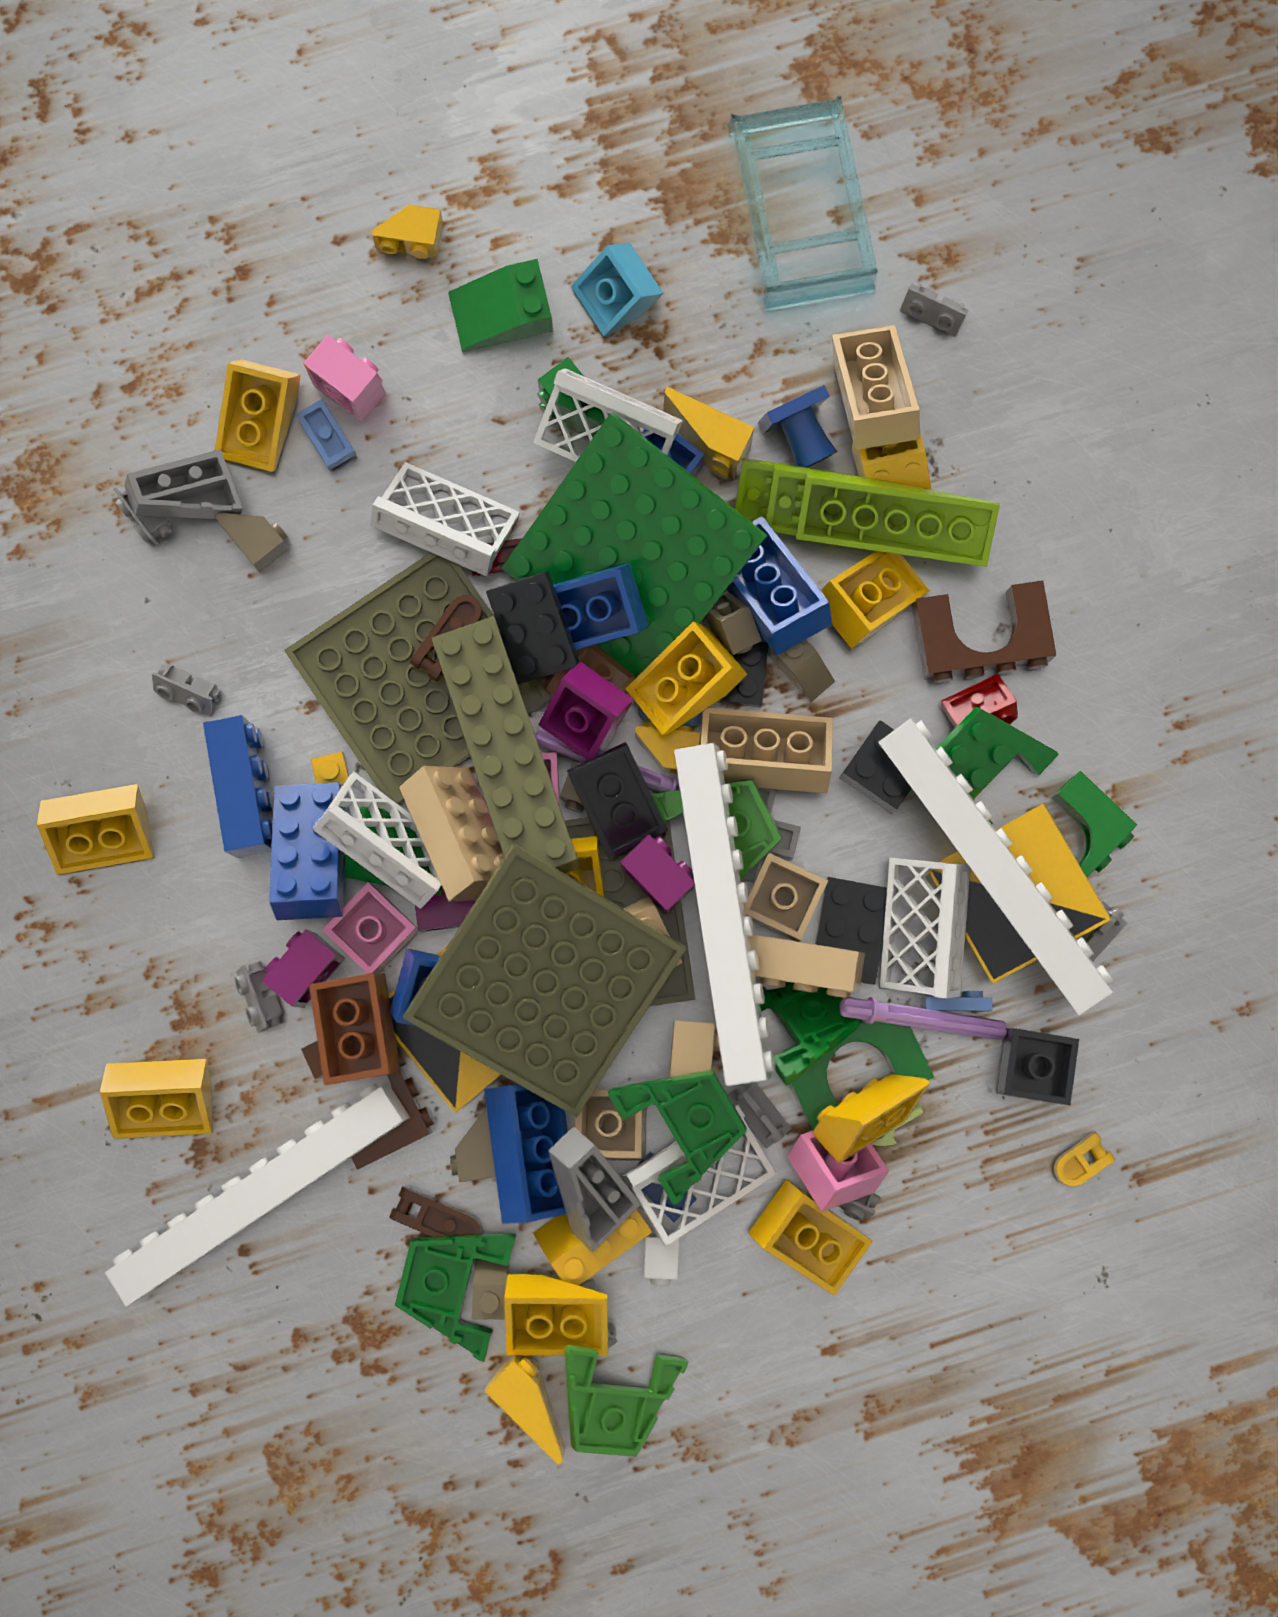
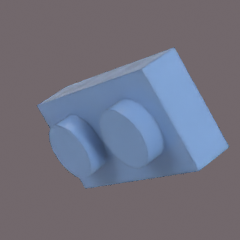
[295,399,356,471]
[921,991,992,1012]

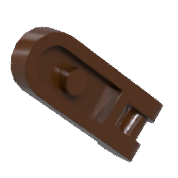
[410,595,482,682]
[389,1186,482,1237]

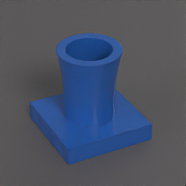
[757,385,838,468]

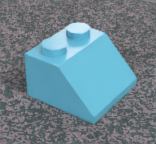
[571,243,664,337]

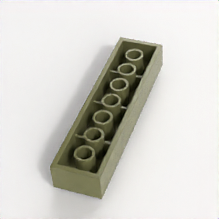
[431,616,581,874]

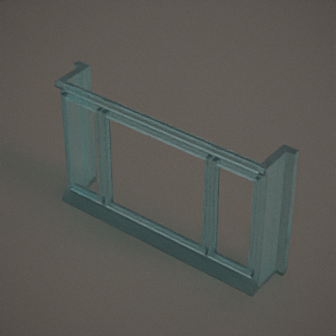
[728,96,878,311]

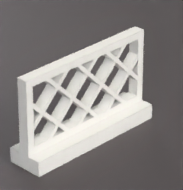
[533,368,683,462]
[370,462,520,577]
[312,771,441,909]
[880,858,970,998]
[621,1105,777,1246]

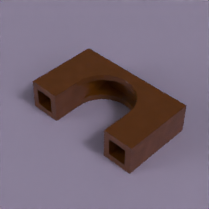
[912,580,1057,683]
[301,1041,435,1170]

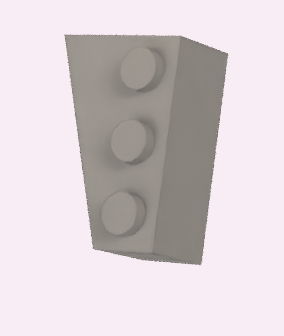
[124,449,243,519]
[549,1127,641,1252]

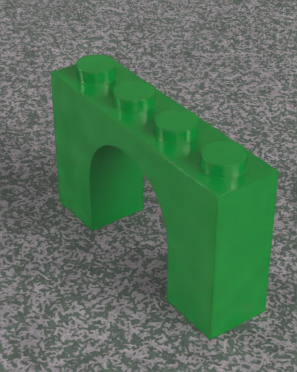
[1051,770,1137,877]
[782,1002,934,1131]

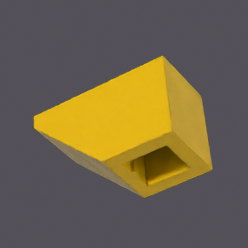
[372,204,443,259]
[635,722,700,774]

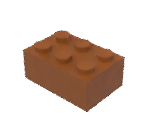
[309,973,400,1085]

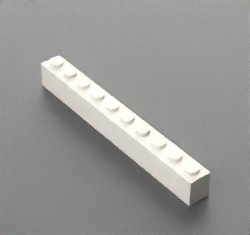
[878,718,1114,1016]
[674,743,775,1086]
[105,1083,410,1307]

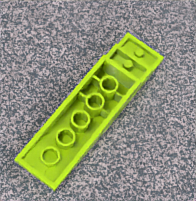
[735,458,1000,567]

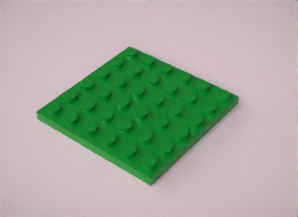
[501,413,768,677]

